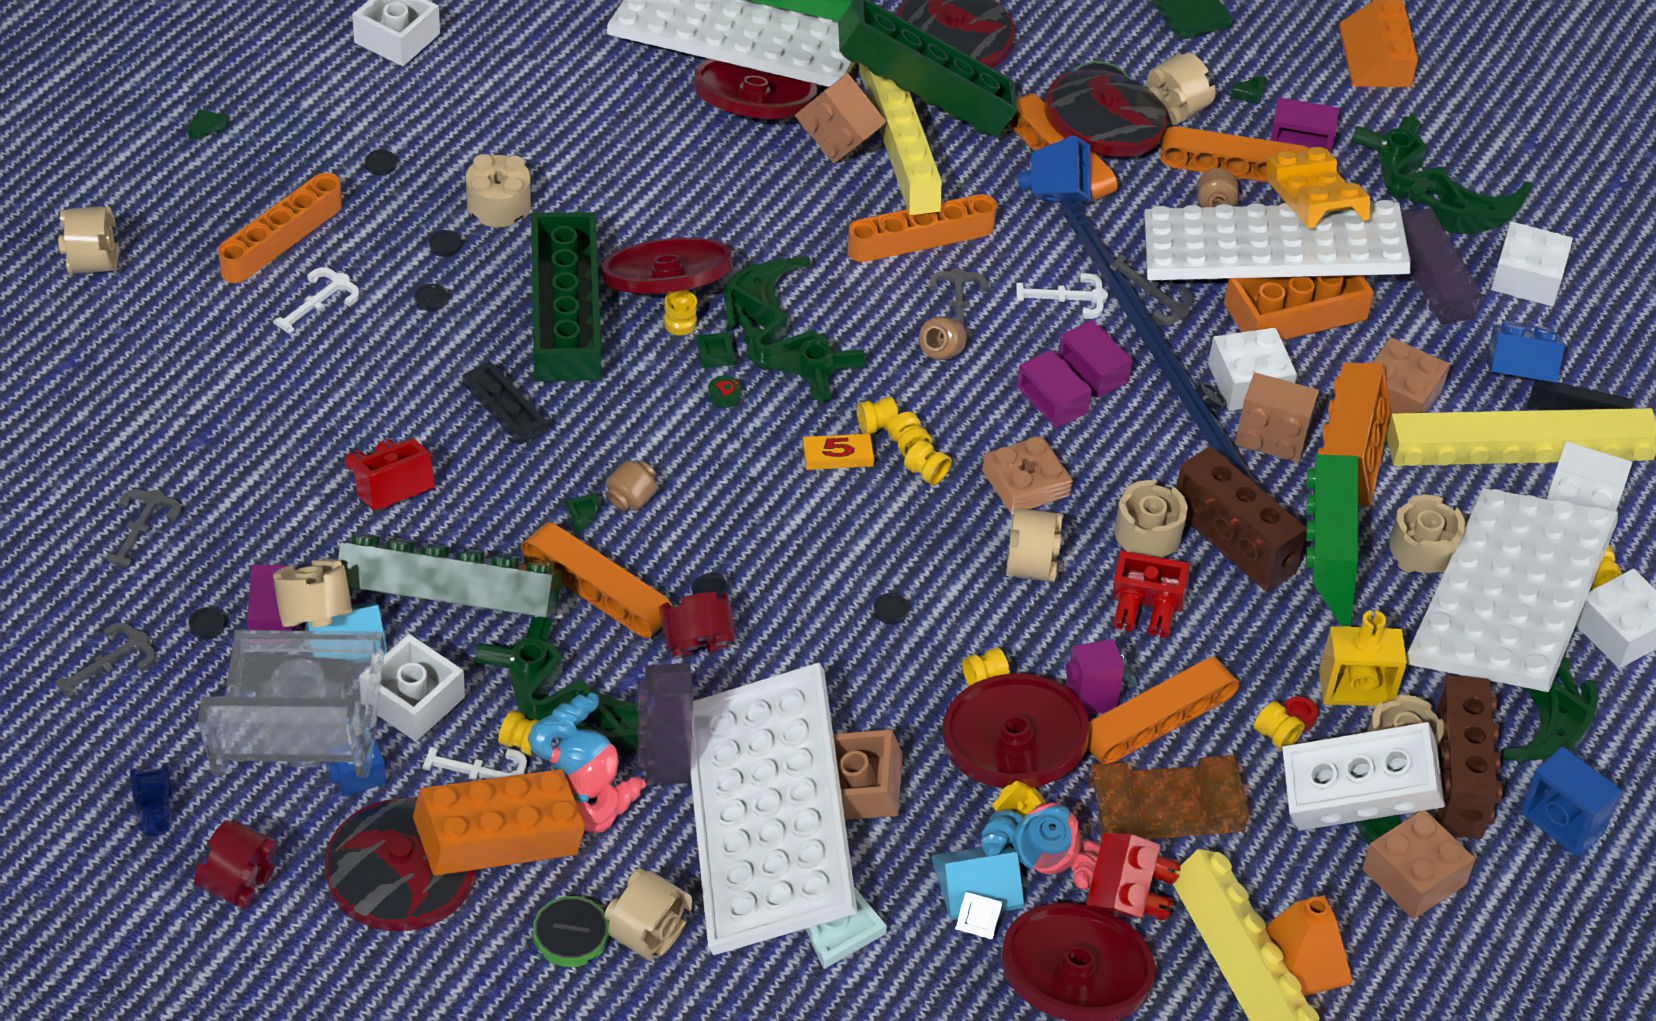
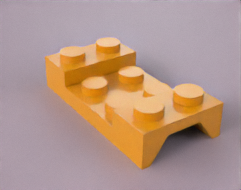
[1266,147,1370,229]

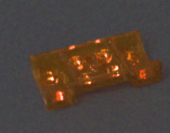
[1088,755,1249,842]

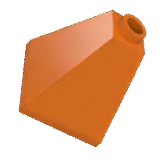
[1265,895,1352,996]

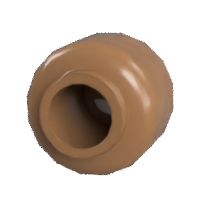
[1197,168,1238,208]
[919,317,967,359]
[606,460,657,511]

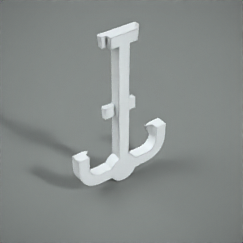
[273,267,359,334]
[1016,273,1108,319]
[423,747,527,780]

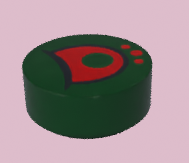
[708,376,742,408]

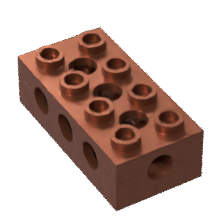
[1176,446,1306,593]
[1435,675,1502,839]

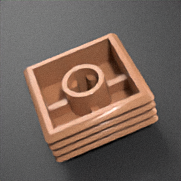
[982,436,1073,514]

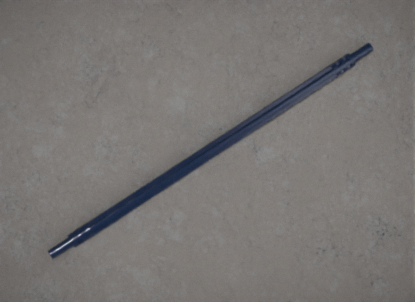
[1059,201,1261,489]

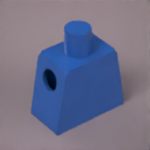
[1018,135,1091,203]

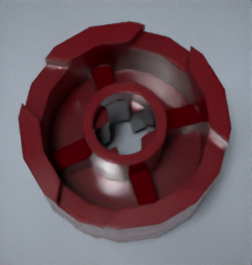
[659,592,736,659]
[194,819,278,909]

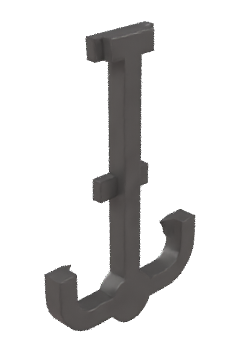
[1109,254,1194,326]
[930,268,987,339]
[106,489,181,568]
[54,623,155,699]

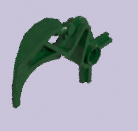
[1351,113,1533,235]
[723,257,865,404]
[475,616,690,756]
[1501,651,1598,761]

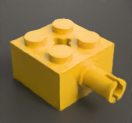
[1319,610,1407,706]

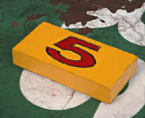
[802,434,874,470]

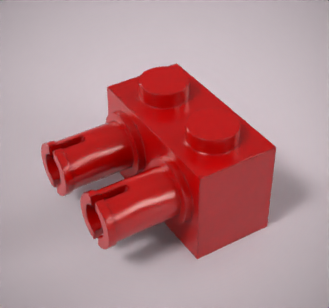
[345,438,435,511]
[1112,550,1190,638]
[1086,833,1181,921]

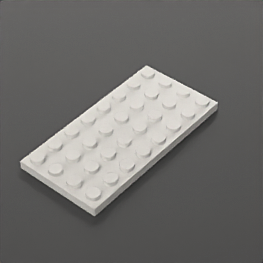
[607,0,855,87]
[1145,200,1410,280]
[1407,488,1618,692]
[684,663,858,955]

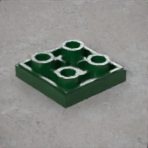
[1152,0,1233,39]

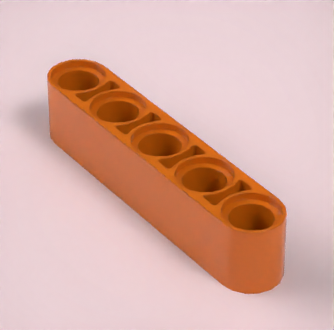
[1008,93,1117,203]
[1160,126,1309,183]
[218,173,342,283]
[847,194,997,262]
[521,522,673,639]
[1087,657,1239,766]

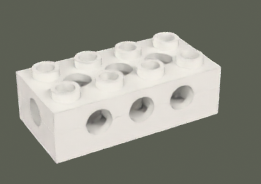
[1282,722,1445,831]

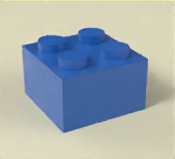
[1486,321,1565,383]
[1520,746,1622,858]

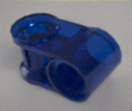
[130,764,173,836]

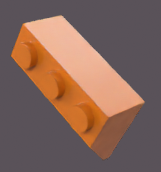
[1339,0,1418,87]

